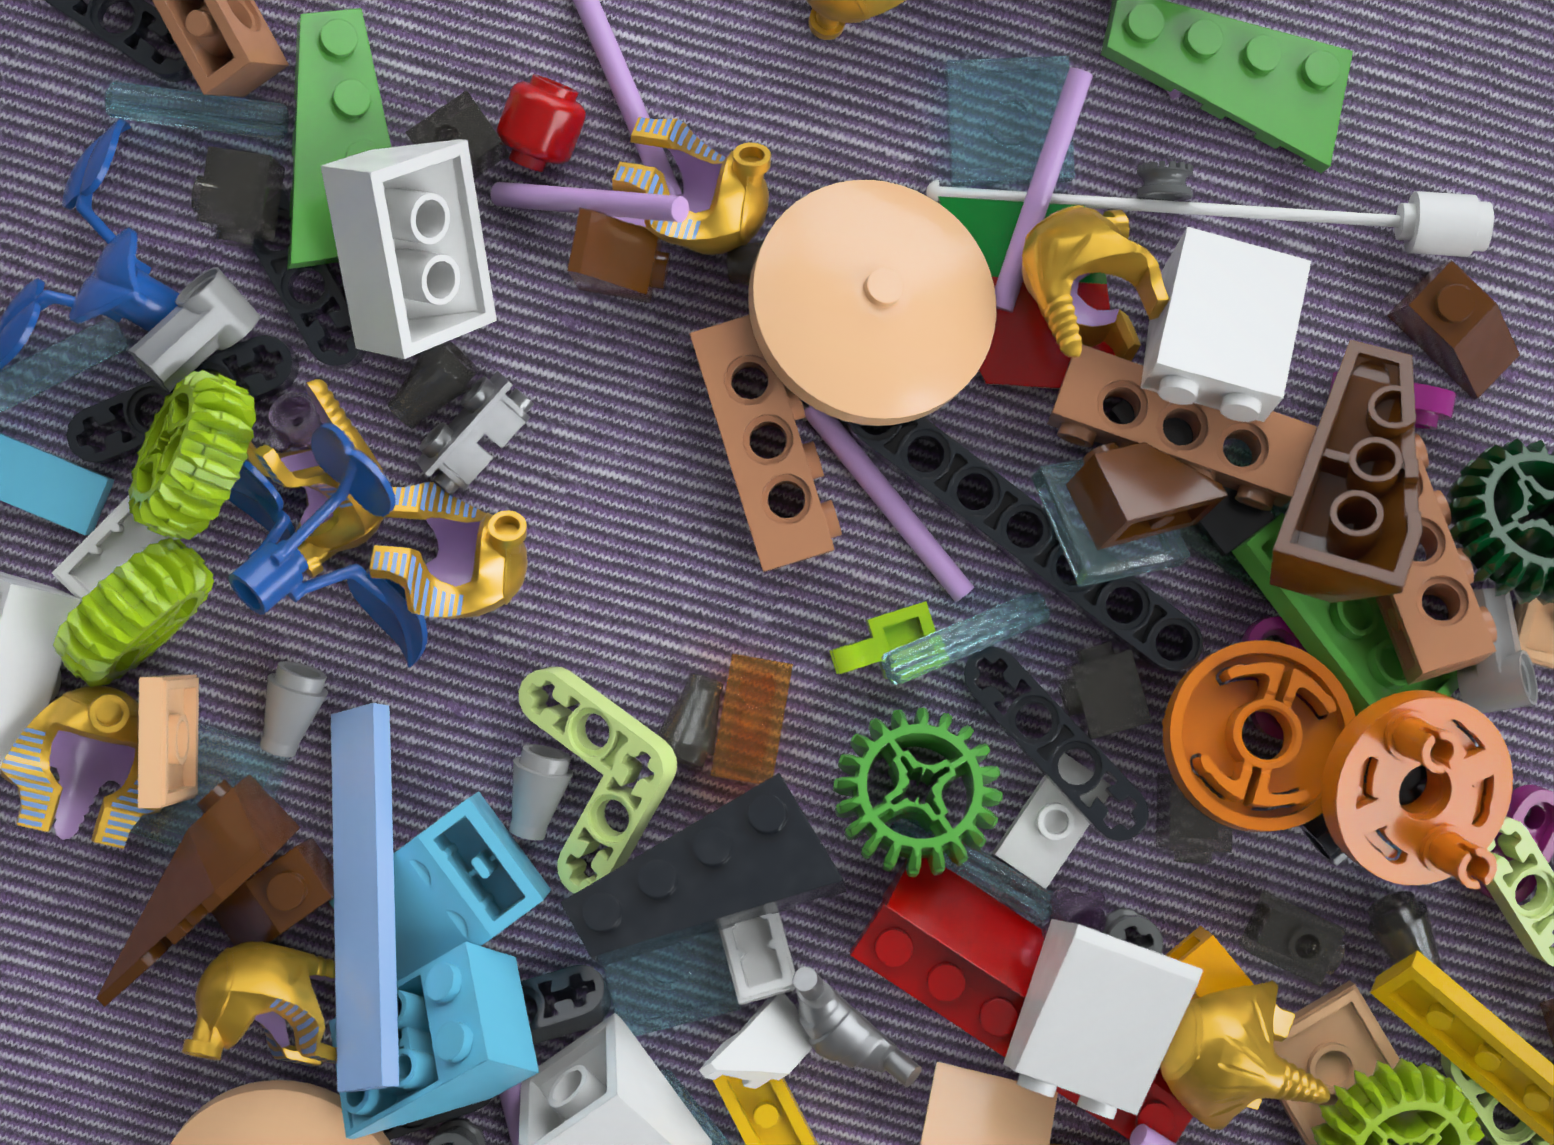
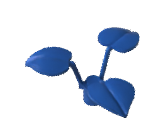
[0,118,180,370]
[228,423,428,668]

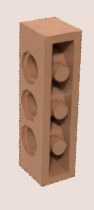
[152,0,289,97]
[690,315,842,573]
[1047,344,1318,511]
[1375,433,1497,685]

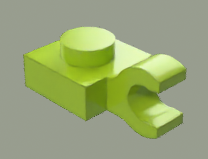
[829,601,945,679]

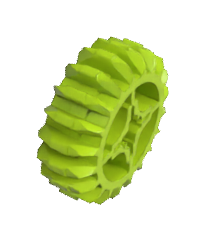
[128,370,256,540]
[53,538,214,687]
[1311,1058,1485,1145]

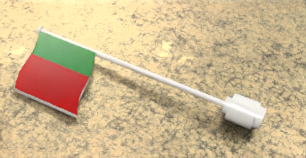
[926,180,1494,389]

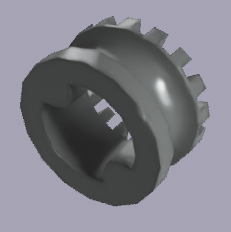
[1137,161,1193,201]

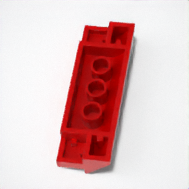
[849,858,1193,1144]

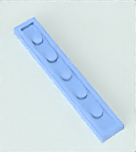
[331,703,399,1092]

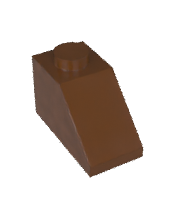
[567,208,670,304]
[1387,260,1520,400]
[1066,442,1227,550]
[211,838,334,946]

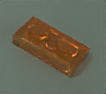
[711,653,793,784]

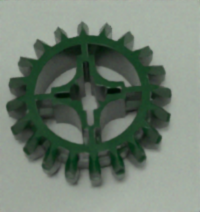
[1446,438,1554,606]

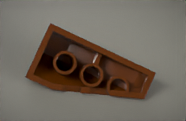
[1269,339,1422,603]
[96,774,301,1007]

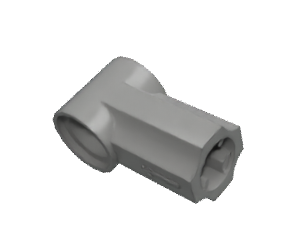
[128,267,260,392]
[1457,588,1538,714]

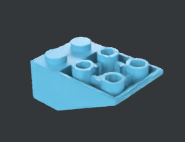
[329,791,551,981]
[329,942,539,1139]

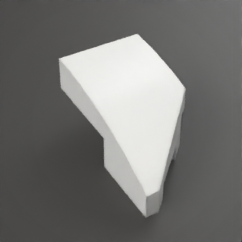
[699,993,812,1089]

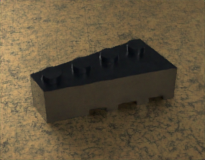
[560,773,847,966]

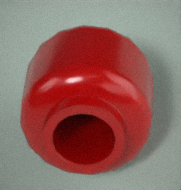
[496,74,586,172]

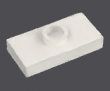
[52,495,179,602]
[993,753,1111,889]
[720,913,796,1005]

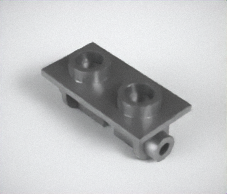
[416,371,534,495]

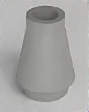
[259,661,328,757]
[509,744,573,840]

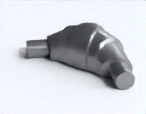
[793,967,922,1087]

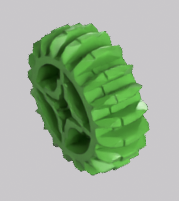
[833,708,1003,877]

